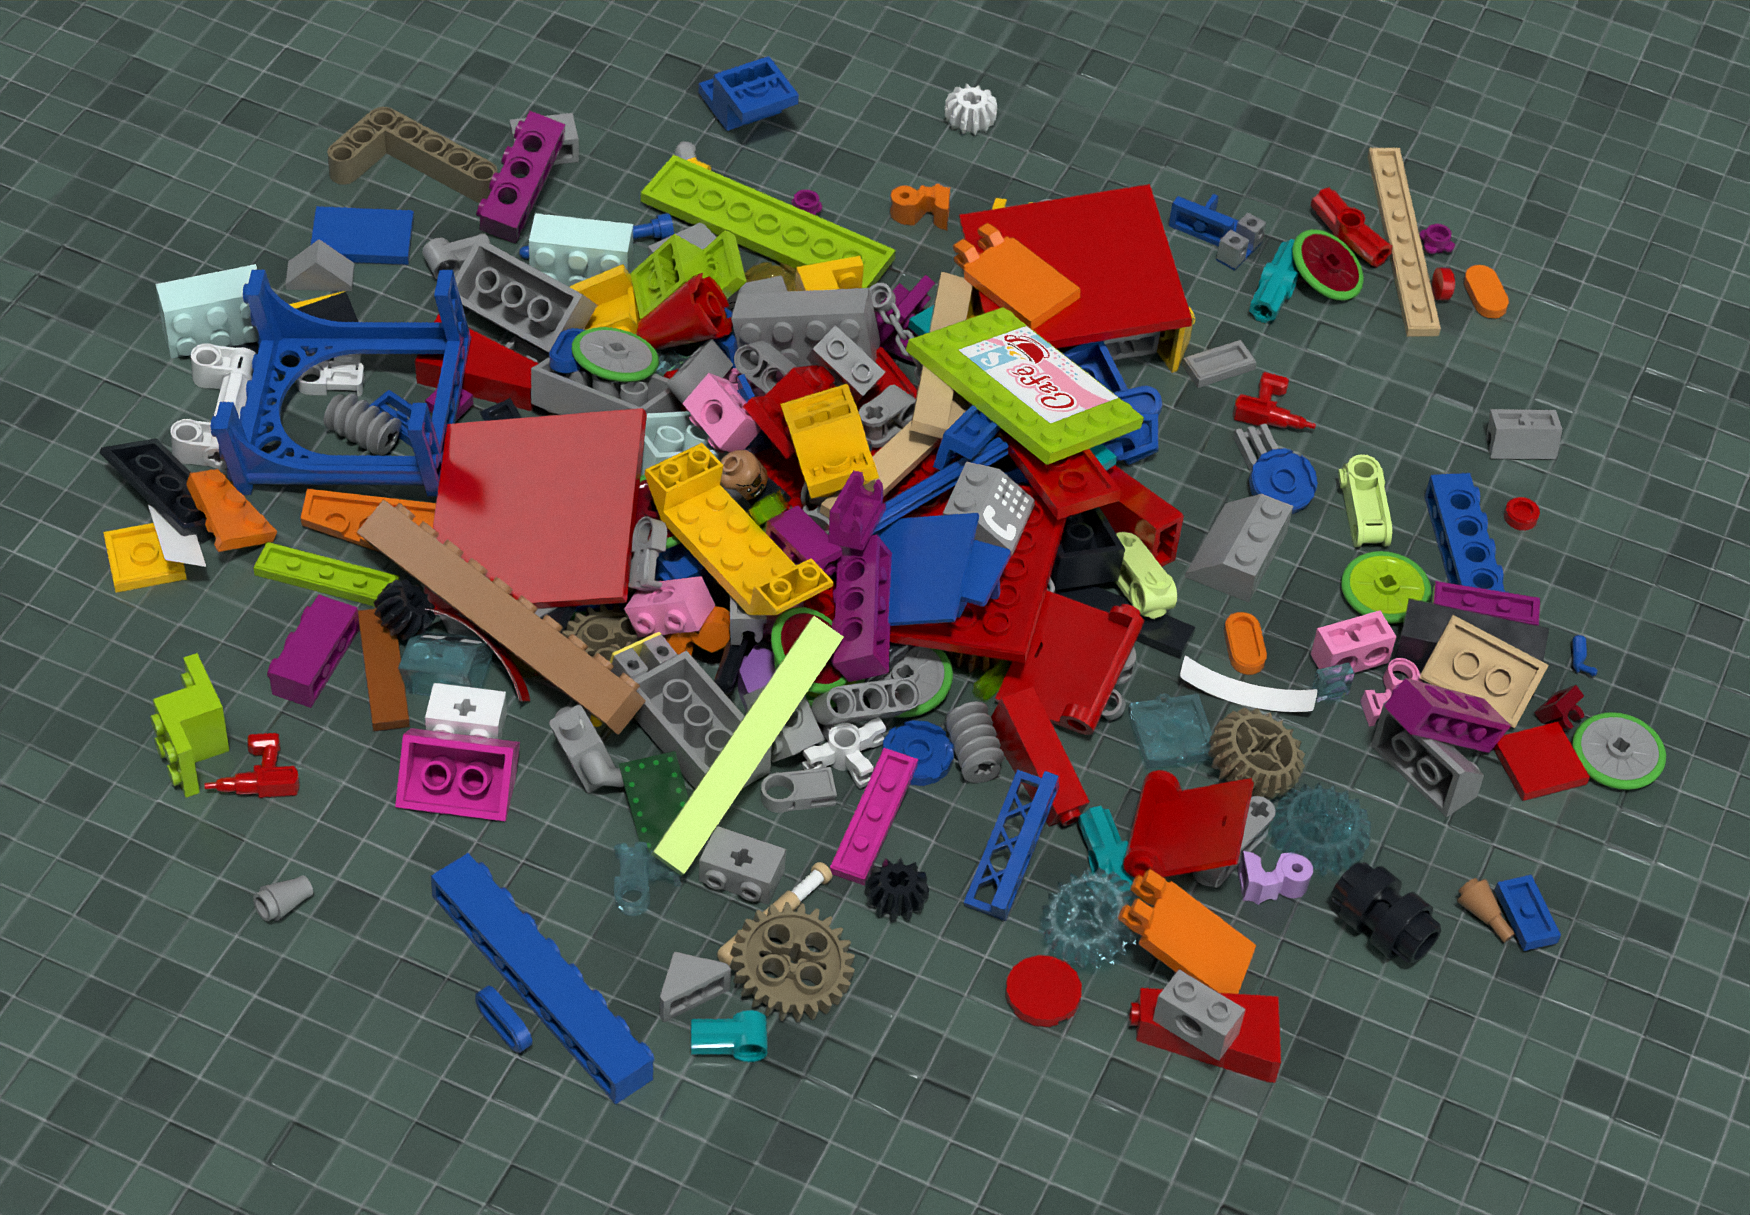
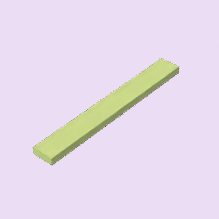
[651,616,844,876]

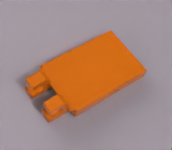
[953,223,1080,330]
[1118,869,1257,994]

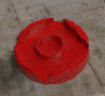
[1005,955,1082,1027]

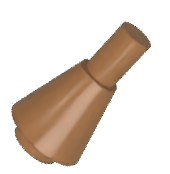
[1457,878,1515,943]

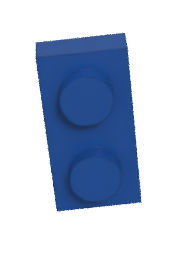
[1494,875,1561,951]

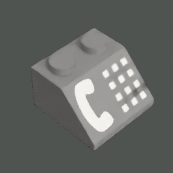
[943,461,1035,556]

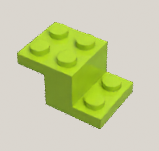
[630,230,747,320]
[150,653,229,798]

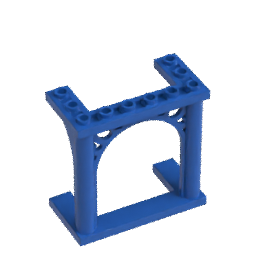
[210,270,471,496]

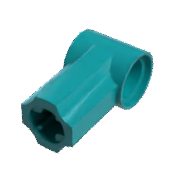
[691,1010,768,1062]

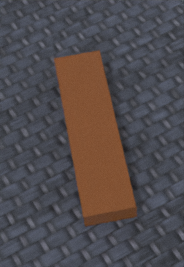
[358,609,410,731]

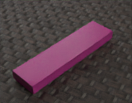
[830,748,918,886]

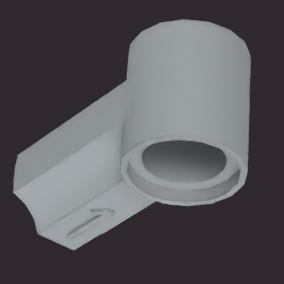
[422,233,490,279]

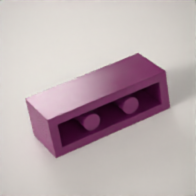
[267,594,360,708]

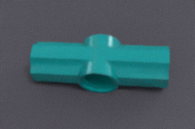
[1249,239,1299,323]
[1078,806,1145,913]

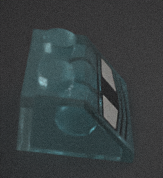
[398,631,494,696]

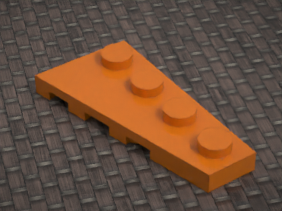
[300,489,436,553]

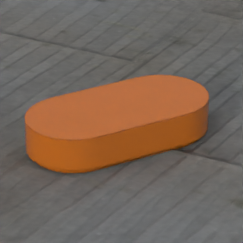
[1464,265,1509,319]
[1224,612,1267,675]

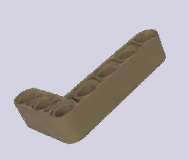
[327,107,498,203]

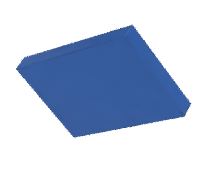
[311,206,414,265]

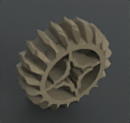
[1208,707,1305,801]

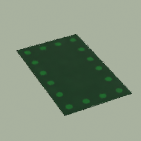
[619,751,689,854]

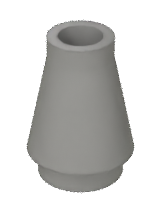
[253,875,313,921]

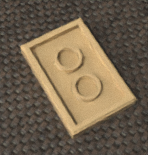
[1419,615,1549,728]

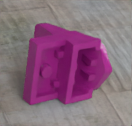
[874,274,935,362]

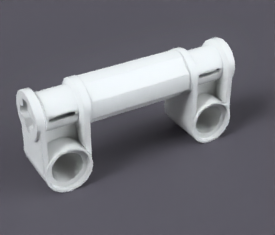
[171,343,256,469]

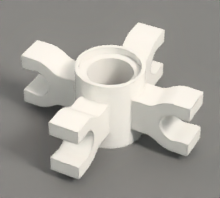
[802,717,886,789]

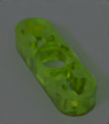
[749,489,788,526]

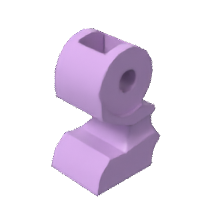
[1237,851,1313,905]

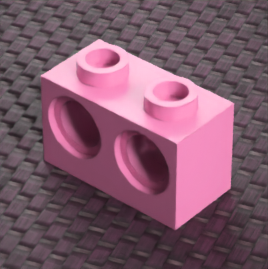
[1311,610,1396,681]

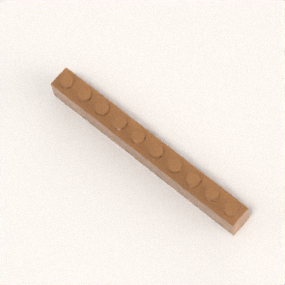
[357,499,646,735]

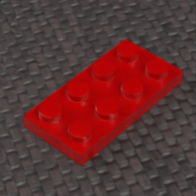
[995,428,1121,520]

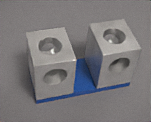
[1216,212,1266,271]

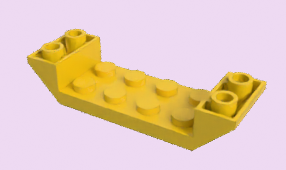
[644,443,834,615]

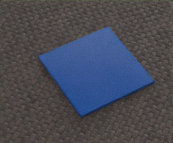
[871,513,979,626]

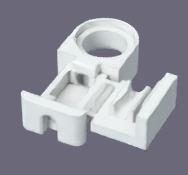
[296,354,365,396]

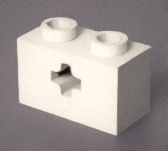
[425,683,507,739]

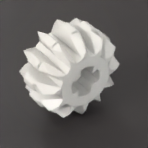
[945,84,997,135]

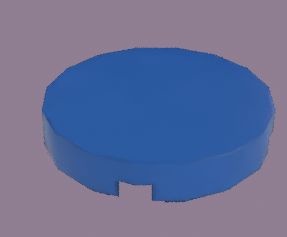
[1249,448,1318,514]
[882,720,954,786]

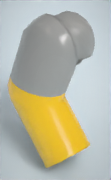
[675,141,711,170]

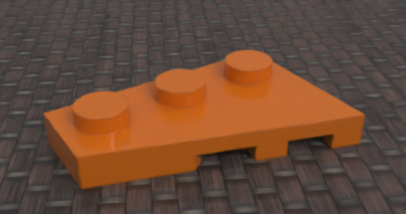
[186,469,277,552]

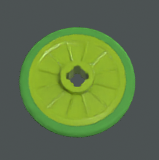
[1341,551,1432,624]

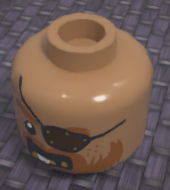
[720,450,768,501]

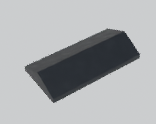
[99,438,215,543]
[1395,598,1549,697]

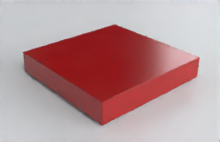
[1493,722,1590,801]

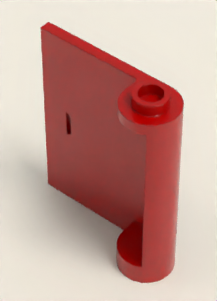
[995,590,1144,735]
[1124,770,1254,878]

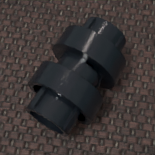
[1332,862,1441,963]

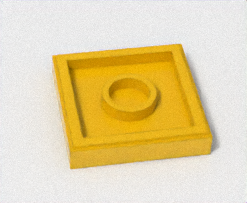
[103,523,186,593]

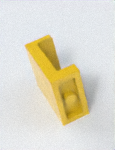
[569,264,640,334]

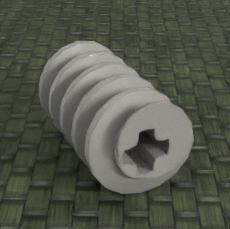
[323,394,402,456]
[945,702,1005,783]

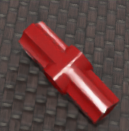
[1311,187,1393,268]

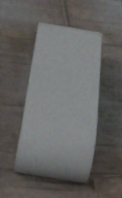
[666,339,734,408]
[734,341,797,394]
[812,678,921,726]

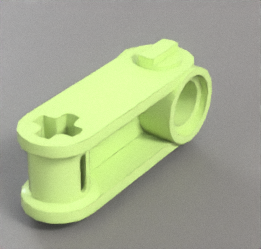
[1338,454,1392,547]
[1115,532,1177,619]

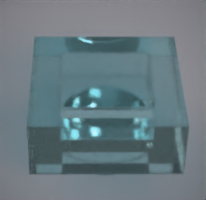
[1311,662,1355,702]

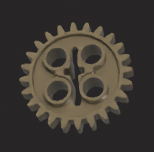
[562,603,665,672]
[730,902,855,1022]

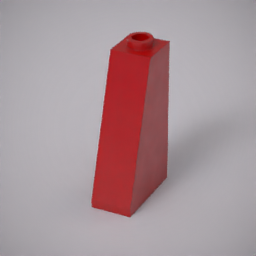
[415,314,539,411]
[1100,465,1184,567]
[991,686,1090,827]
[1129,988,1281,1083]

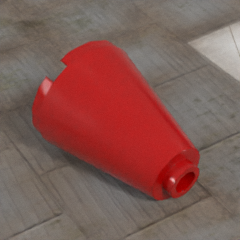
[636,273,733,350]

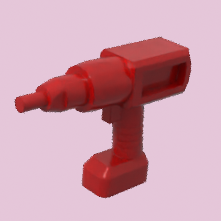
[1233,372,1316,430]
[204,733,300,797]

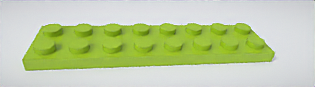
[641,155,896,288]

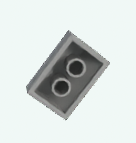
[1185,494,1293,603]
[1371,701,1484,817]

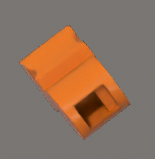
[890,184,950,231]
[665,606,730,656]

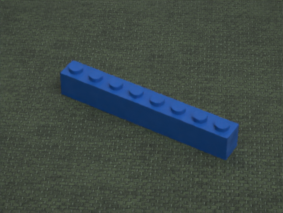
[431,853,655,1105]

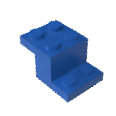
[698,56,799,131]

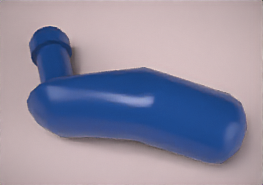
[1572,635,1598,676]

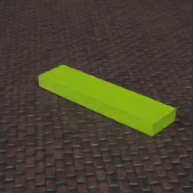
[253,542,400,606]

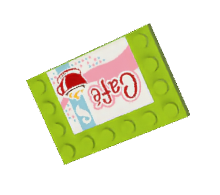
[905,307,1144,465]

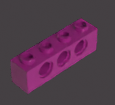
[476,111,565,244]
[831,534,892,682]
[1384,678,1511,753]

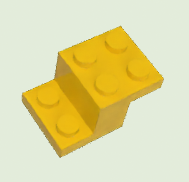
[795,256,864,291]
[780,384,879,499]

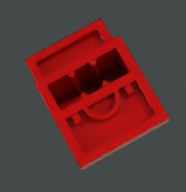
[742,365,857,459]

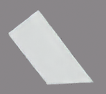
[148,504,206,567]

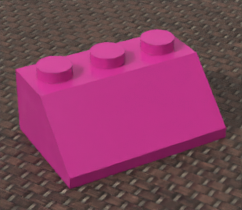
[395,728,520,821]

